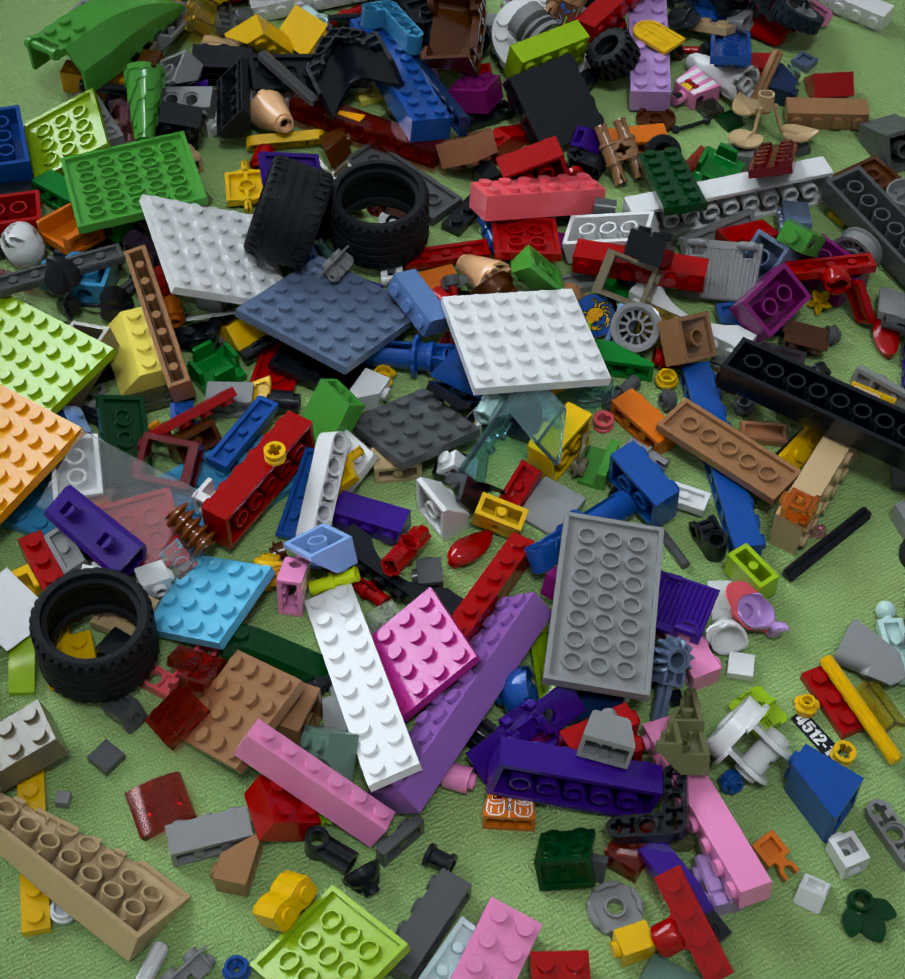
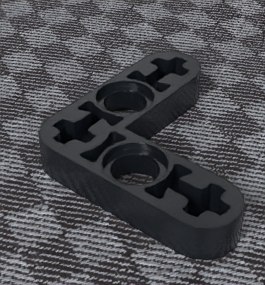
[606,765,689,845]

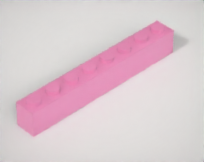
[640,715,772,909]

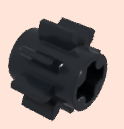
[467,718,497,748]

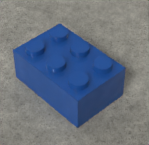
[608,440,680,527]

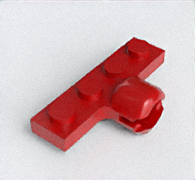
[785,252,877,296]
[649,865,735,979]

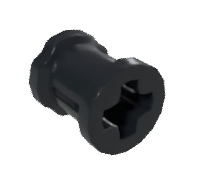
[422,843,458,873]

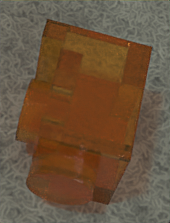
[778,487,821,529]

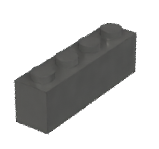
[387,868,472,979]

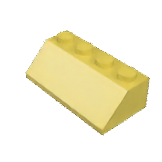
[107,307,166,396]

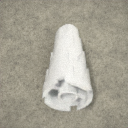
[685,53,760,102]

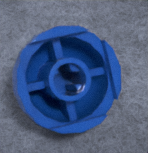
[496,665,539,713]

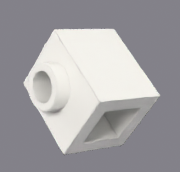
[134,559,175,598]

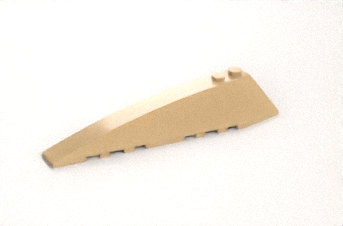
[0,788,191,962]

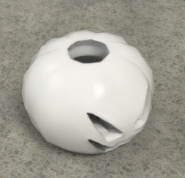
[0,221,46,269]

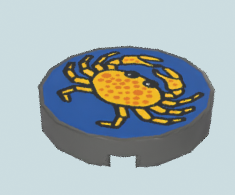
[577,293,615,338]

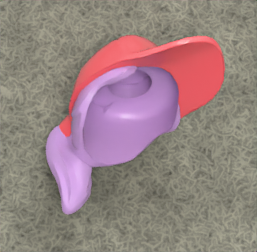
[725,581,789,638]

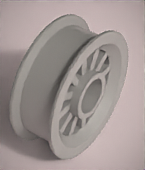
[834,227,882,265]
[610,302,662,352]

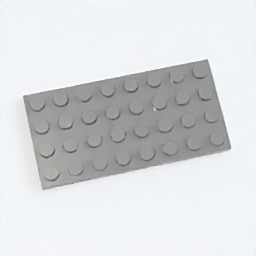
[542,511,664,701]

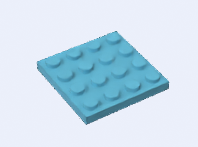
[154,555,275,650]

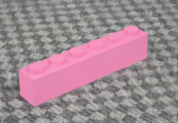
[233,718,395,848]

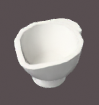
[705,617,749,655]

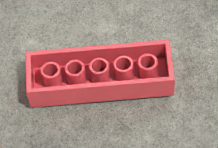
[469,173,606,221]

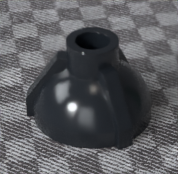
[341,858,380,898]

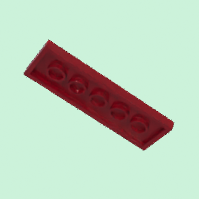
[748,139,799,179]

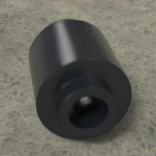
[267,389,301,414]

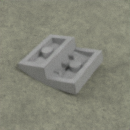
[877,286,905,320]
[523,476,586,535]

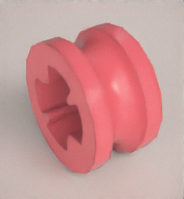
[593,410,614,434]

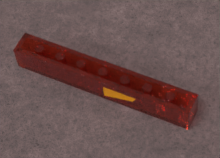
[289,93,446,169]

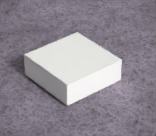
[726,651,755,681]

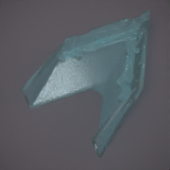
[458,390,566,483]

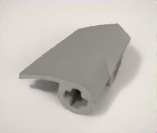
[835,619,905,686]

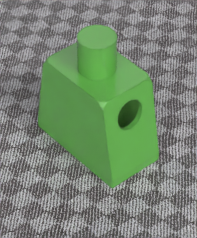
[776,218,827,258]

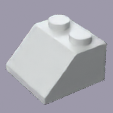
[416,477,469,542]

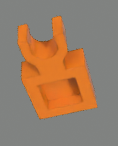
[751,829,799,883]

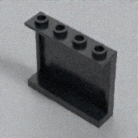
[502,52,604,147]

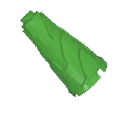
[123,61,165,141]

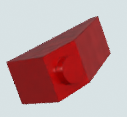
[491,124,529,166]

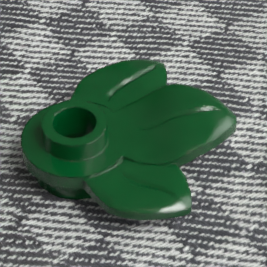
[841,889,897,942]

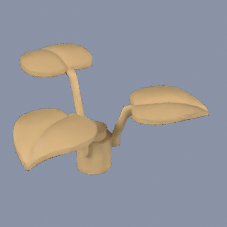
[728,90,820,149]

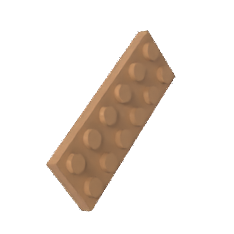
[656,397,802,506]

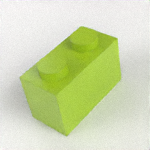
[724,543,780,599]

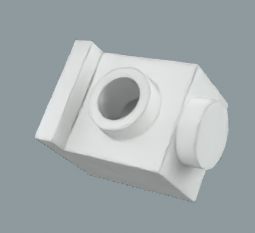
[436,450,476,478]
[825,830,870,881]

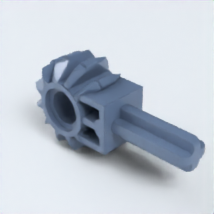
[651,636,695,721]

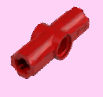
[380,524,432,577]

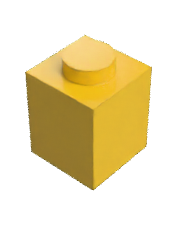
[609,920,656,968]

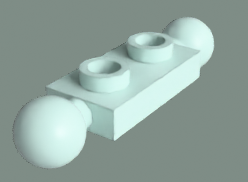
[875,601,905,686]

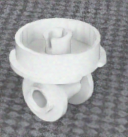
[706,695,793,786]

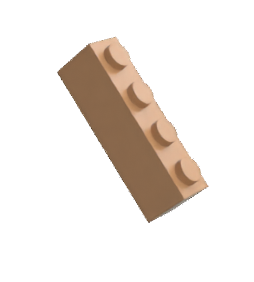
[783,97,870,130]

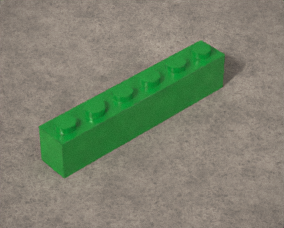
[31,169,137,243]

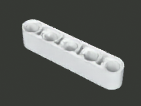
[296,431,349,536]

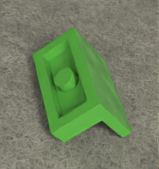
[577,439,620,491]

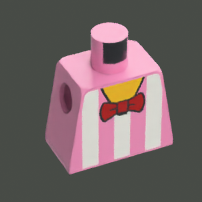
[670,66,721,110]
[276,555,311,617]

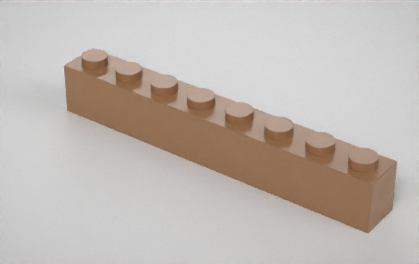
[124,244,197,403]

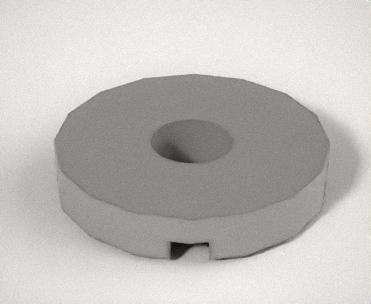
[586,881,644,937]

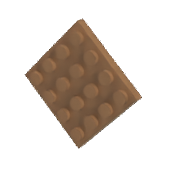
[174,650,307,775]

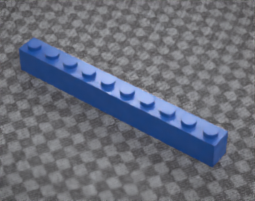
[680,361,766,557]

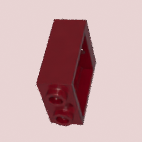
[131,432,205,494]

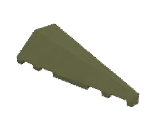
[655,688,710,775]

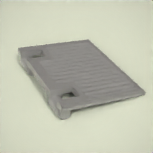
[677,237,764,302]

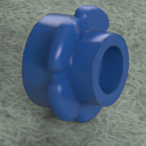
[719,769,744,794]
[222,955,251,979]

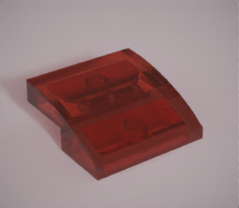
[124,771,197,842]

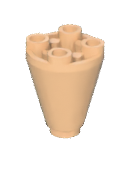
[250,89,294,133]
[456,254,513,289]

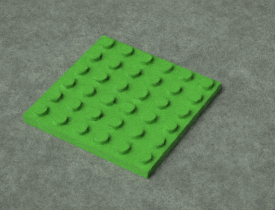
[60,131,208,234]

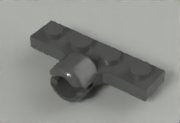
[211,1,254,37]

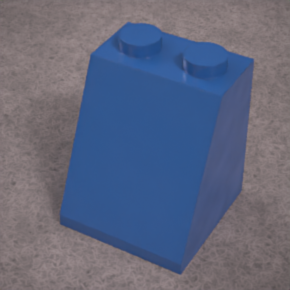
[783,743,864,844]

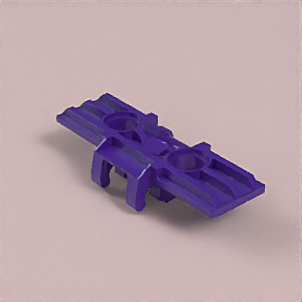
[465,686,586,784]

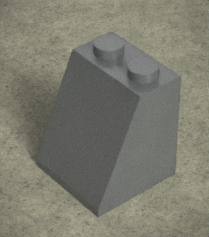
[859,114,905,173]

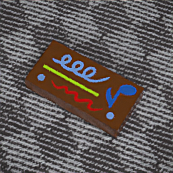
[554,0,580,26]

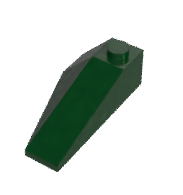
[219,624,329,682]

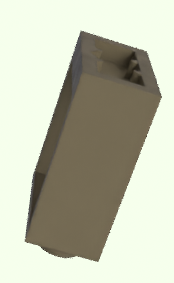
[592,248,662,305]

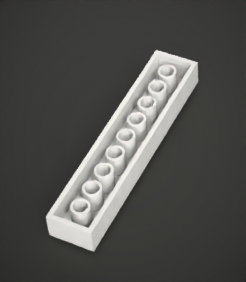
[622,156,833,237]

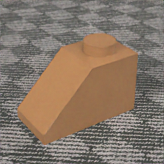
[210,834,264,897]

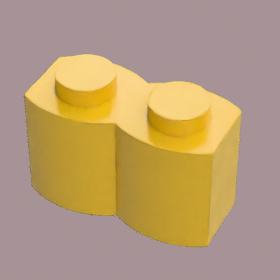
[252,870,318,933]

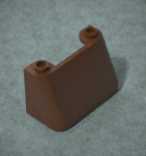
[420,0,487,75]

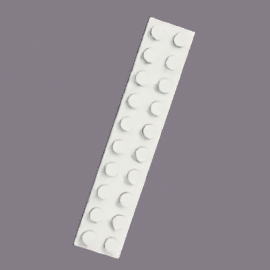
[304,583,423,792]

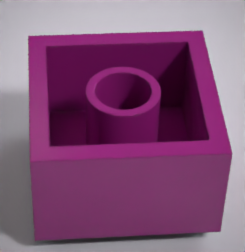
[448,72,503,114]

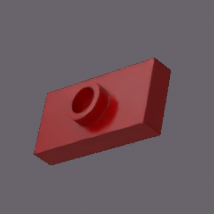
[846,280,877,324]

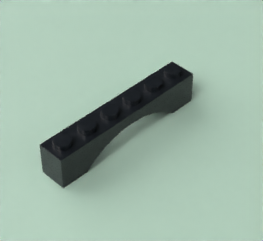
[344,523,463,615]

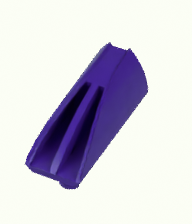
[44,485,147,576]

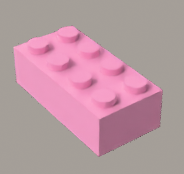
[450,897,543,979]

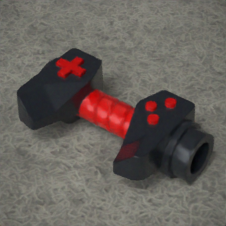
[669,42,711,61]

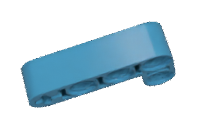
[360,0,424,55]

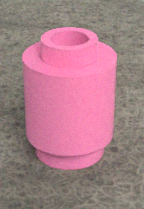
[440,762,478,794]

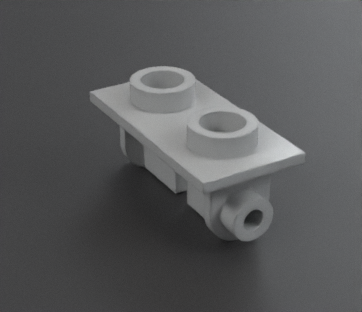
[318,245,354,282]
[159,945,216,979]

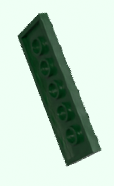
[638,147,707,216]

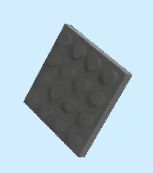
[353,388,480,470]

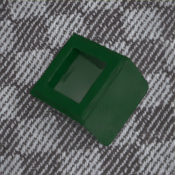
[714,110,744,132]

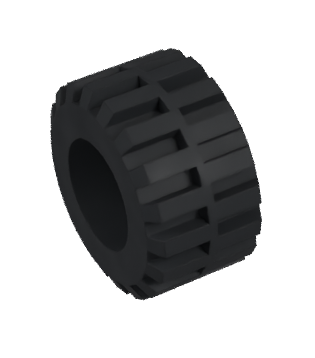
[585,27,641,82]

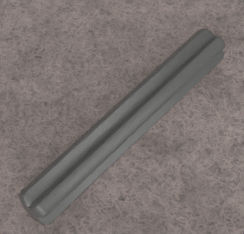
[258,50,319,107]

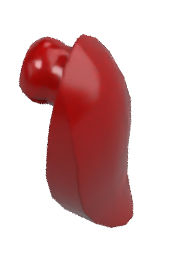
[873,319,900,359]
[447,530,493,568]

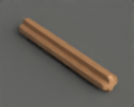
[748,48,783,118]

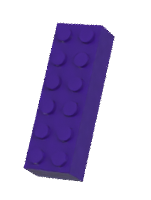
[486,736,663,816]

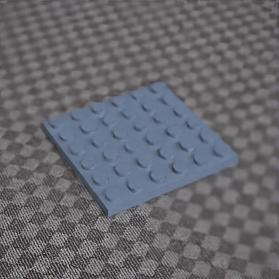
[235,256,413,375]

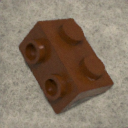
[779,320,829,355]

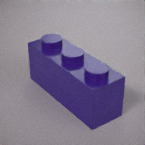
[332,490,411,545]

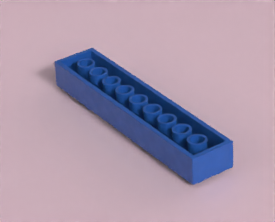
[350,17,452,143]

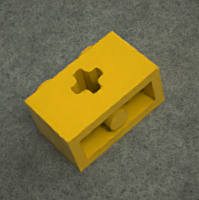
[471,492,529,538]

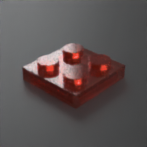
[144,682,211,751]

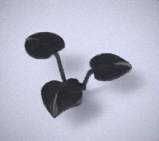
[667,0,749,30]
[44,256,134,325]

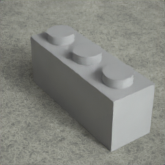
[165,806,253,867]

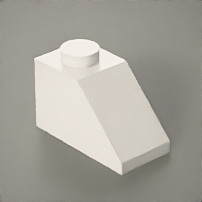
[349,368,392,411]

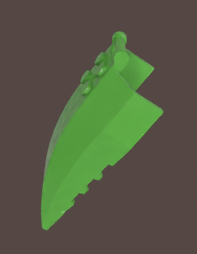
[24,0,185,91]

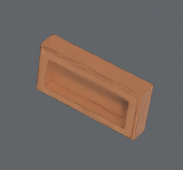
[739,420,788,447]

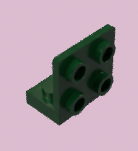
[534,827,596,891]

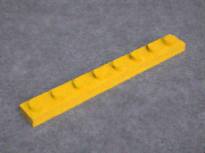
[17,768,53,937]

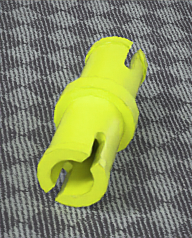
[308,566,361,596]

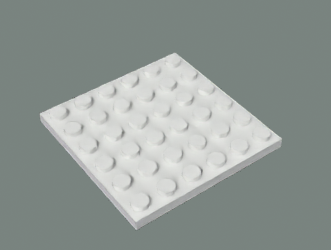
[139,194,284,305]
[441,289,611,395]

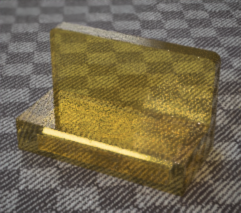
[855,680,905,733]

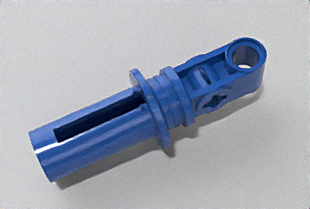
[361,334,456,378]
[524,490,636,574]

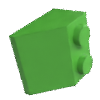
[510,244,565,291]

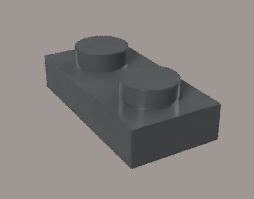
[376,813,424,868]

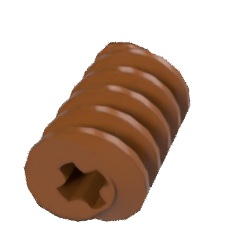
[165,502,217,558]

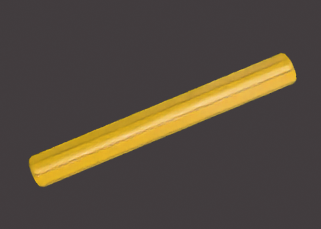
[820,655,902,765]

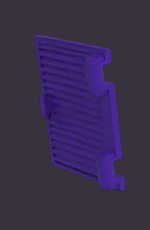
[656,570,720,645]

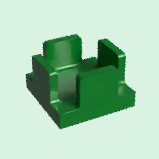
[693,142,746,182]
[186,340,247,396]

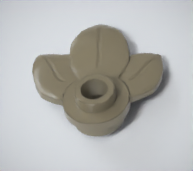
[570,431,591,477]

